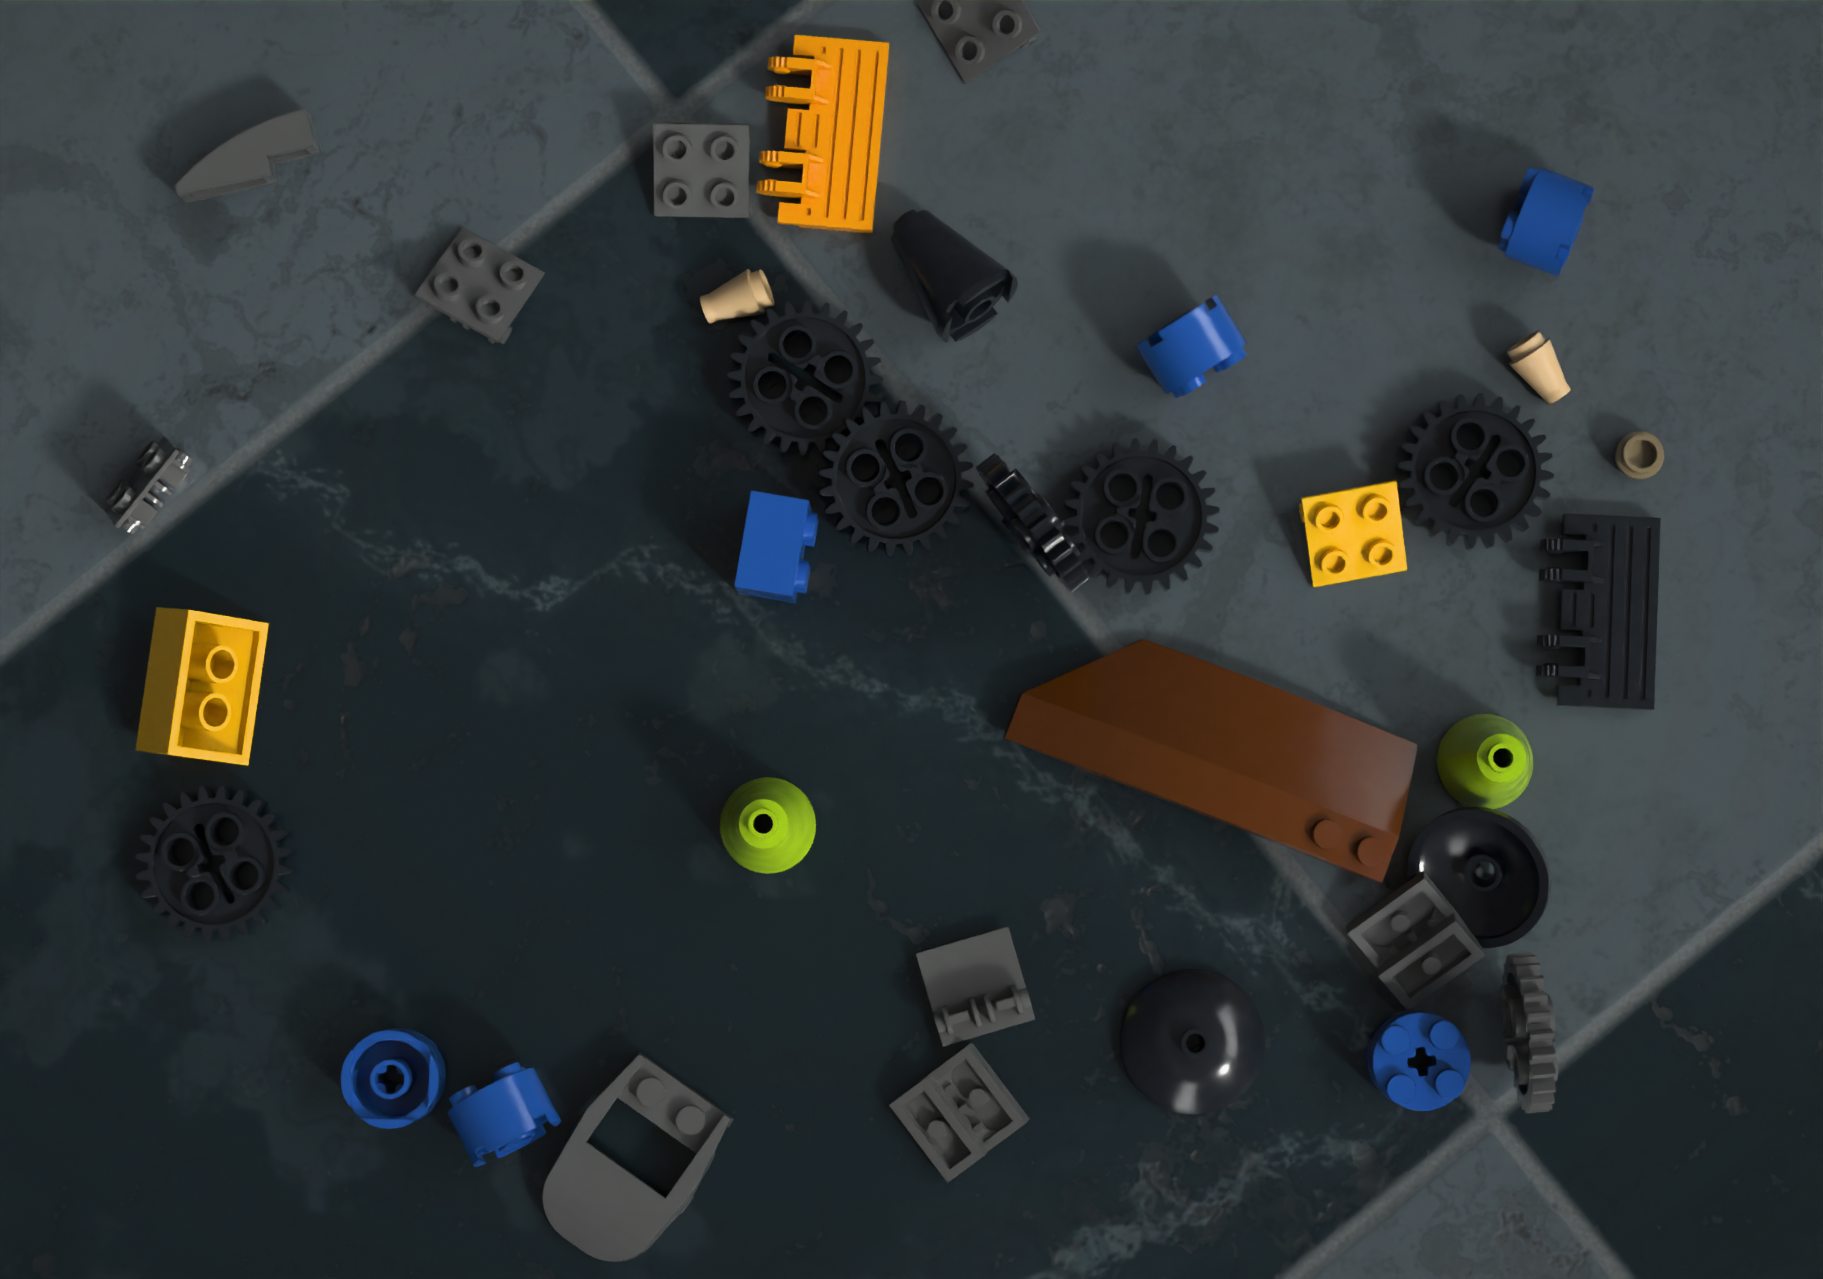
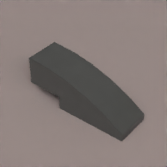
[175,108,321,203]

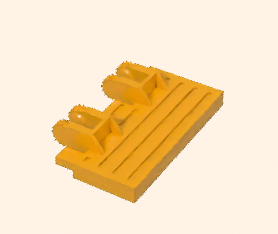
[756,35,889,234]

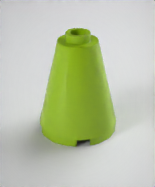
[1436,714,1533,809]
[720,777,816,874]

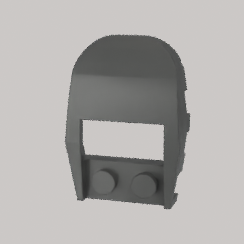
[542,1052,734,1262]

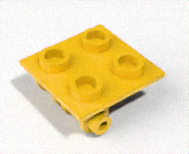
[1298,480,1407,587]

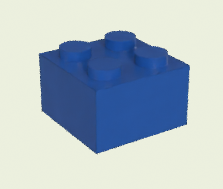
[734,490,819,604]

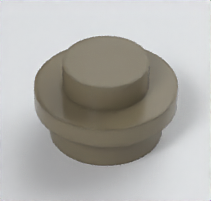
[1615,431,1664,480]

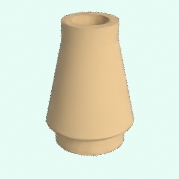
[700,269,774,323]
[1506,331,1571,405]

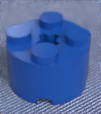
[1498,167,1595,277]
[1135,294,1247,398]
[1366,1011,1471,1111]
[341,1028,446,1129]
[447,1062,561,1167]

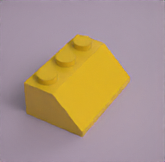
[135,607,269,766]

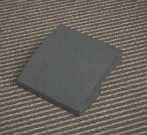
[1346,871,1485,1010]
[889,1042,1030,1183]

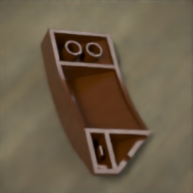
[1003,639,1418,882]

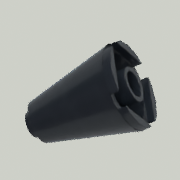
[891,210,1018,342]

